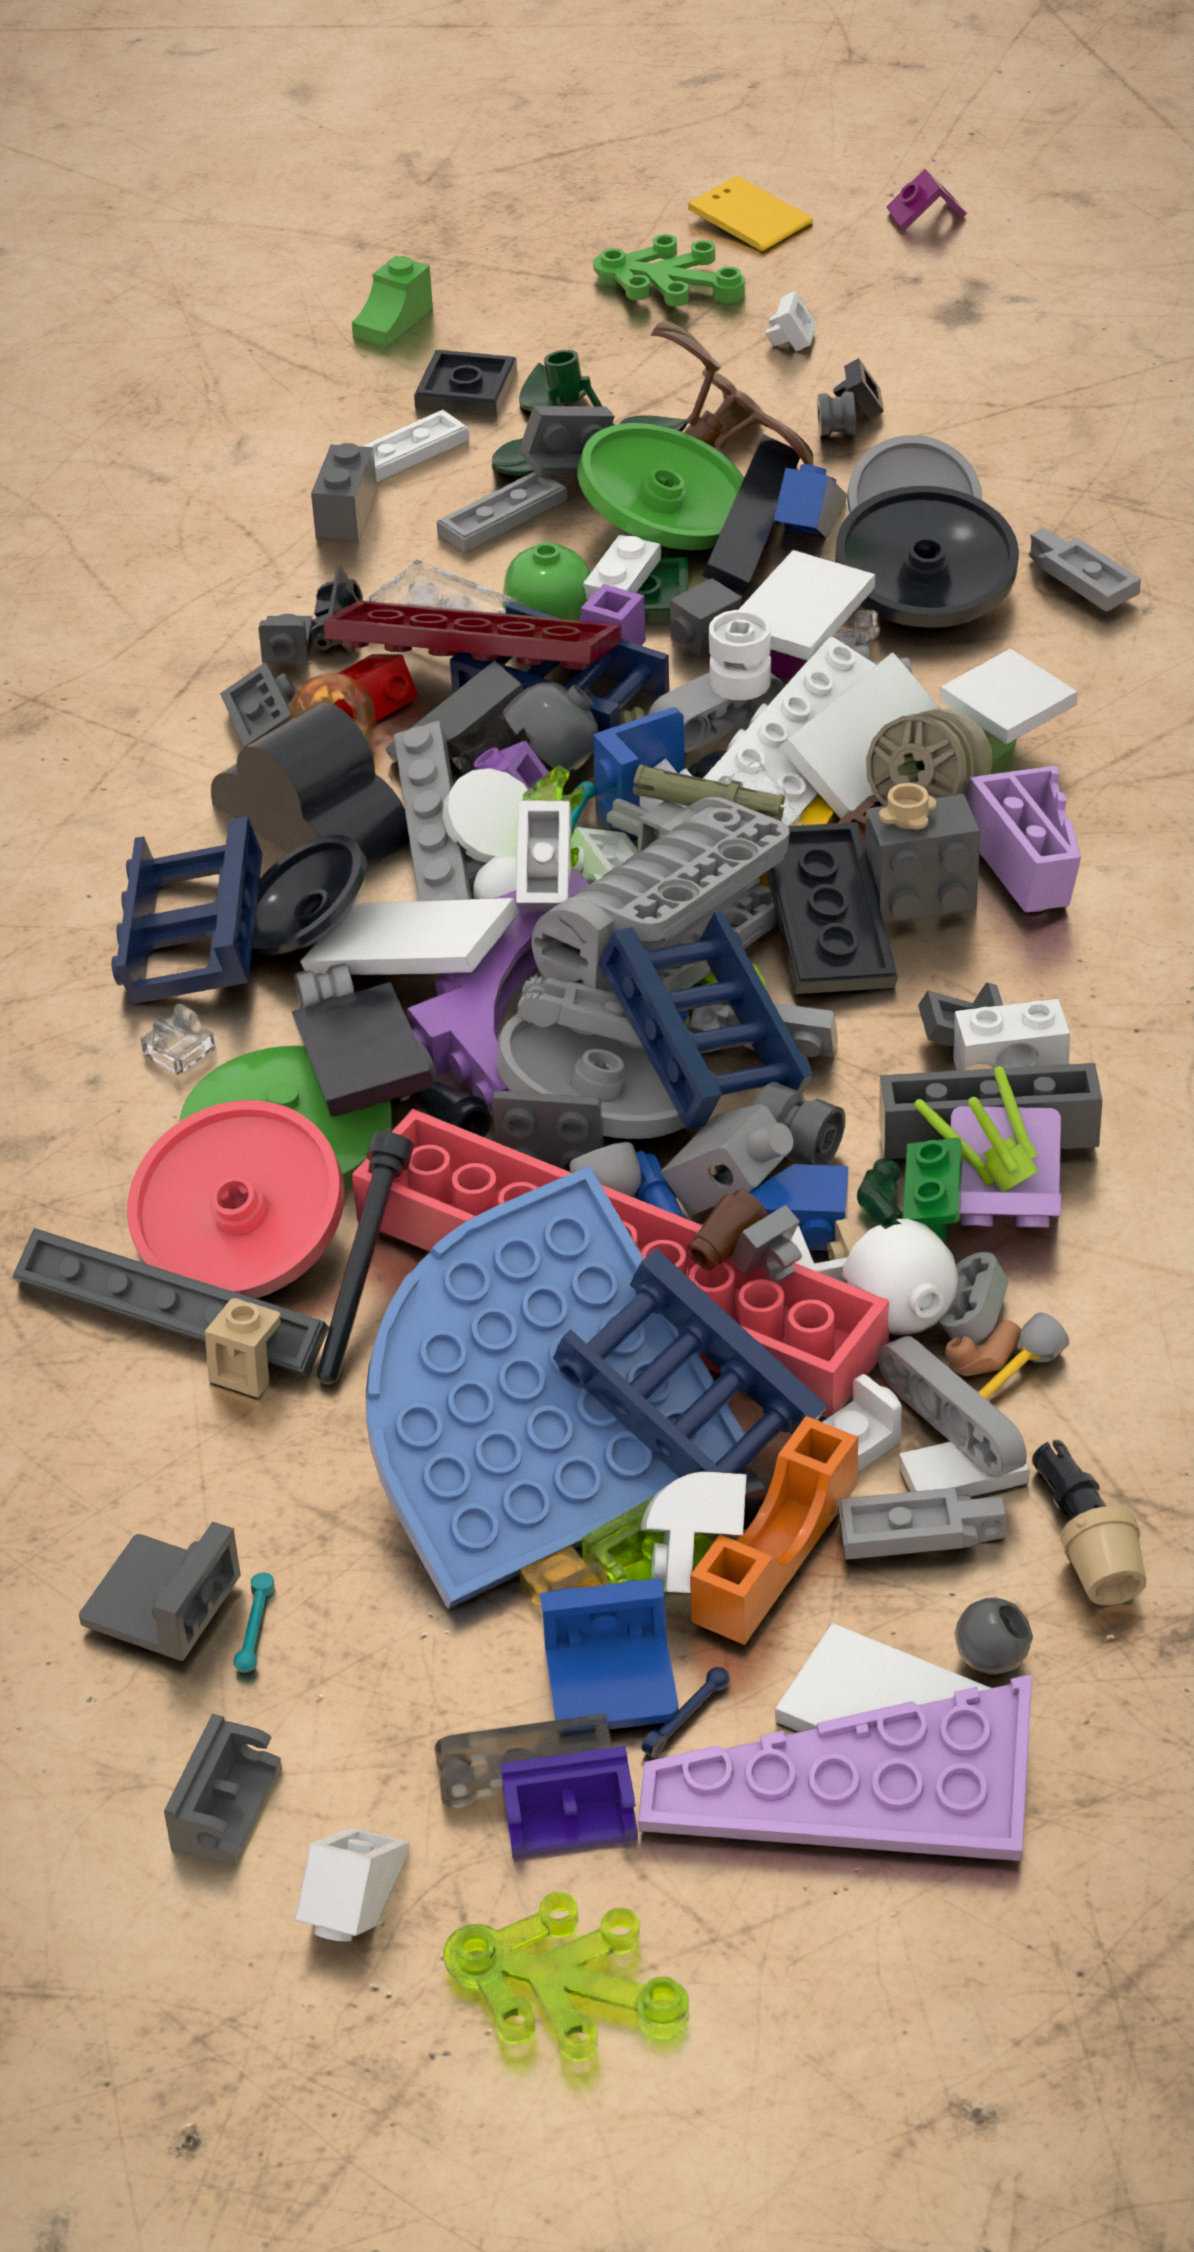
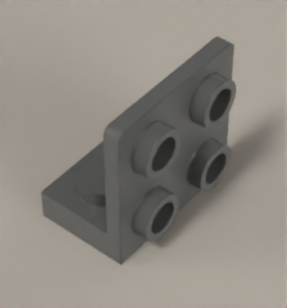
[492,1091,613,1172]
[79,1521,241,1661]

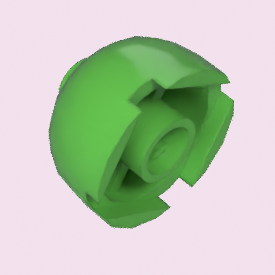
[503,542,591,620]

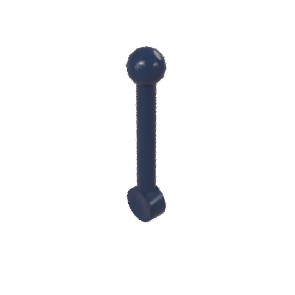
[641,1667,730,1758]

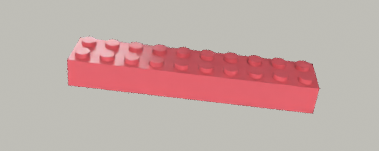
[352,1109,889,1418]

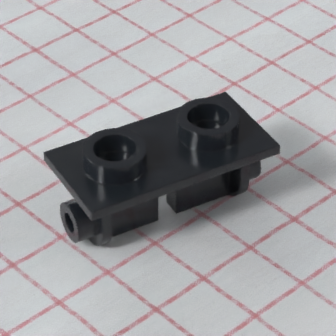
[309,565,363,654]

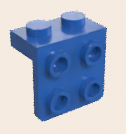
[593,707,685,841]
[540,1578,679,1734]

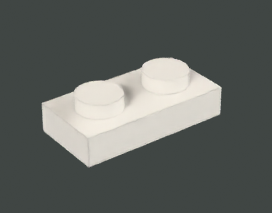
[583,535,661,600]

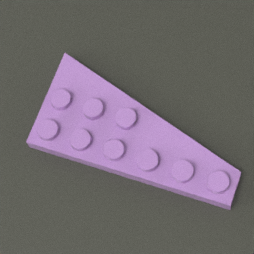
[638,1674,1032,1861]

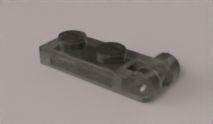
[434,1713,612,1808]

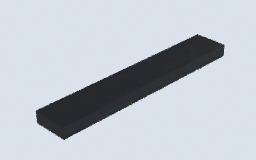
[702,434,800,595]

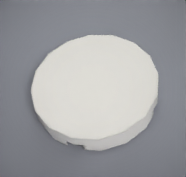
[442,768,536,863]

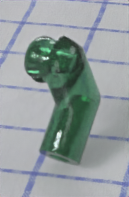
[856,1158,903,1229]

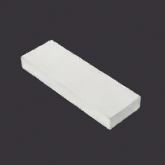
[363,410,469,482]

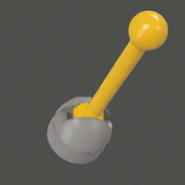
[978,1312,1069,1400]

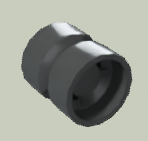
[753,1082,846,1165]

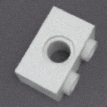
[516,800,571,912]
[953,999,1070,1071]

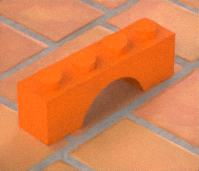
[690,1416,858,1645]

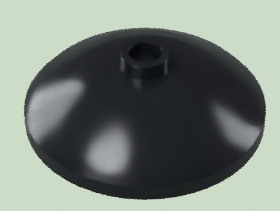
[252,835,367,956]

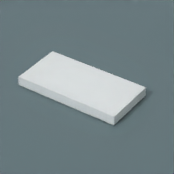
[779,652,941,819]
[301,898,519,976]

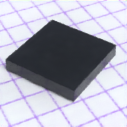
[414,350,517,415]

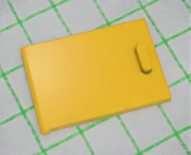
[688,175,813,252]

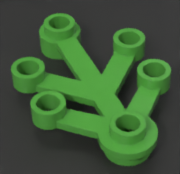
[593,234,745,307]

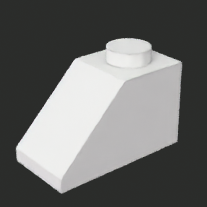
[295,1827,410,1942]

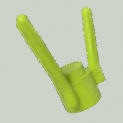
[914,1066,1039,1192]

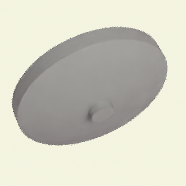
[495,1013,685,1139]

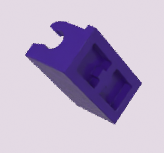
[500,1746,638,1858]

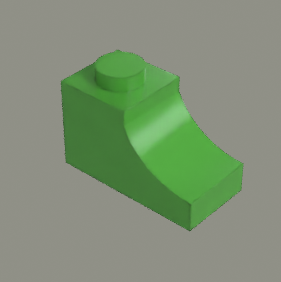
[351,255,433,347]

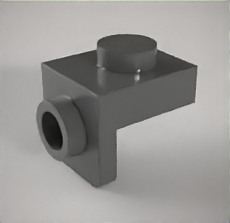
[918,982,1003,1047]

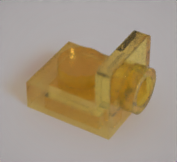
[519,1546,607,1611]

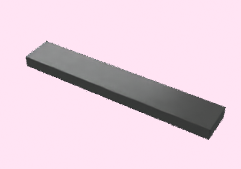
[12,1228,329,1378]

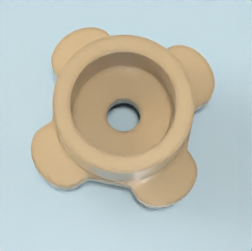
[879,783,936,829]

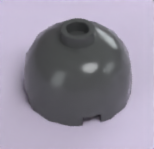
[503,682,598,776]

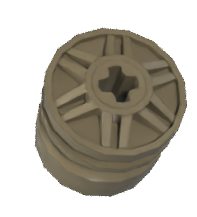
[866,709,992,806]

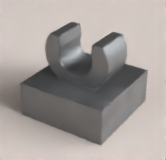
[730,1205,802,1284]

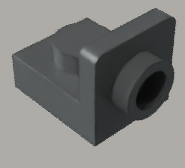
[258,614,313,663]

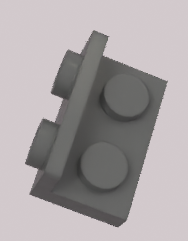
[518,406,615,478]
[220,662,306,747]

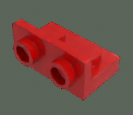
[301,654,418,730]

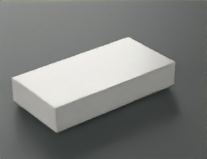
[899,1442,1030,1497]

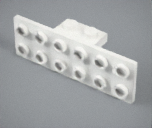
[703,637,876,826]

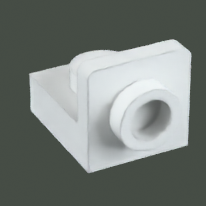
[823,1374,902,1472]

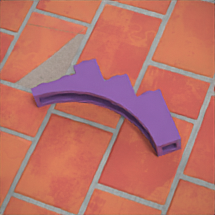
[407,868,589,1117]

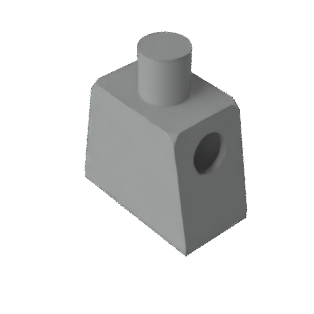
[660,1104,793,1216]

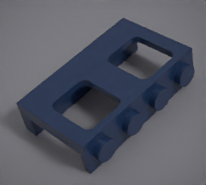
[111,816,263,1004]

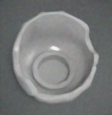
[570,1142,641,1197]

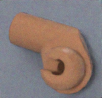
[945,1320,1022,1377]

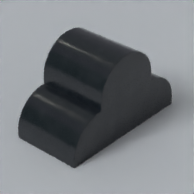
[211,702,410,869]

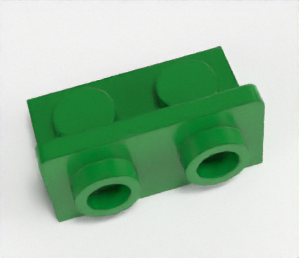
[903,1138,963,1242]

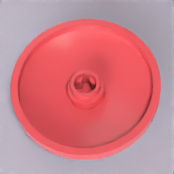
[127,1100,345,1299]

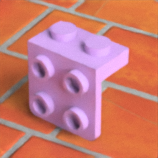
[951,1106,1061,1228]

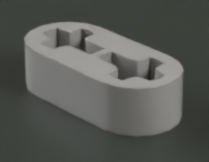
[939,1252,1008,1344]

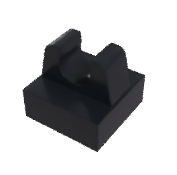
[833,358,884,420]

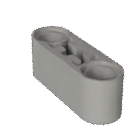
[648,672,784,753]

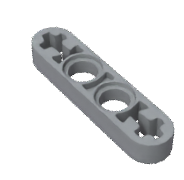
[878,1336,1027,1477]

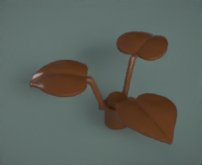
[651,321,813,465]

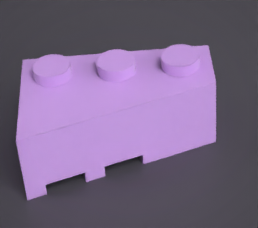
[965,765,1081,913]

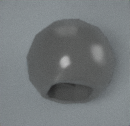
[954,1597,1033,1675]

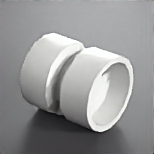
[709,610,771,700]

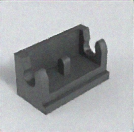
[164,1714,282,1866]

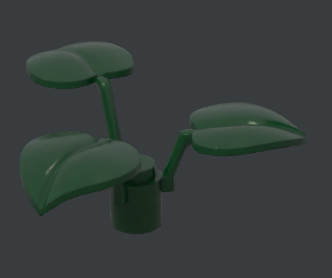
[491,350,688,476]

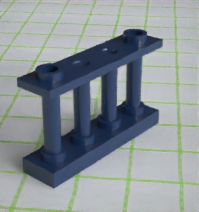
[450,602,670,733]
[599,911,813,1130]
[553,1248,827,1478]

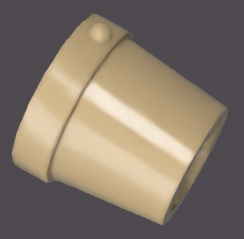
[1060,1506,1147,1606]

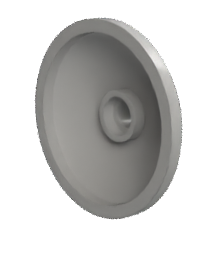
[847,435,982,513]

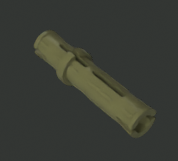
[633,764,785,821]

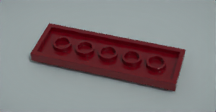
[324,600,621,669]

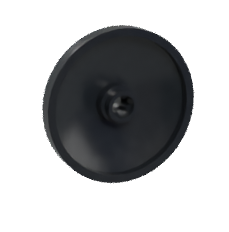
[835,486,1019,628]

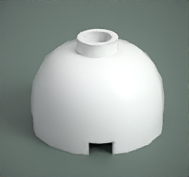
[842,1218,958,1335]

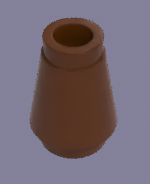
[687,1190,768,1271]

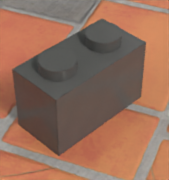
[311,443,377,541]

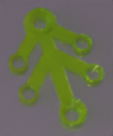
[443,1892,689,2061]

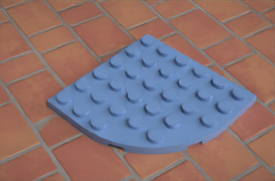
[365,1165,757,1609]

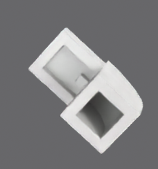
[641,1472,747,1595]

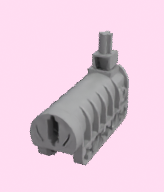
[532,797,790,993]

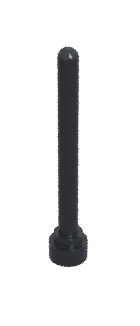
[317,1131,414,1385]

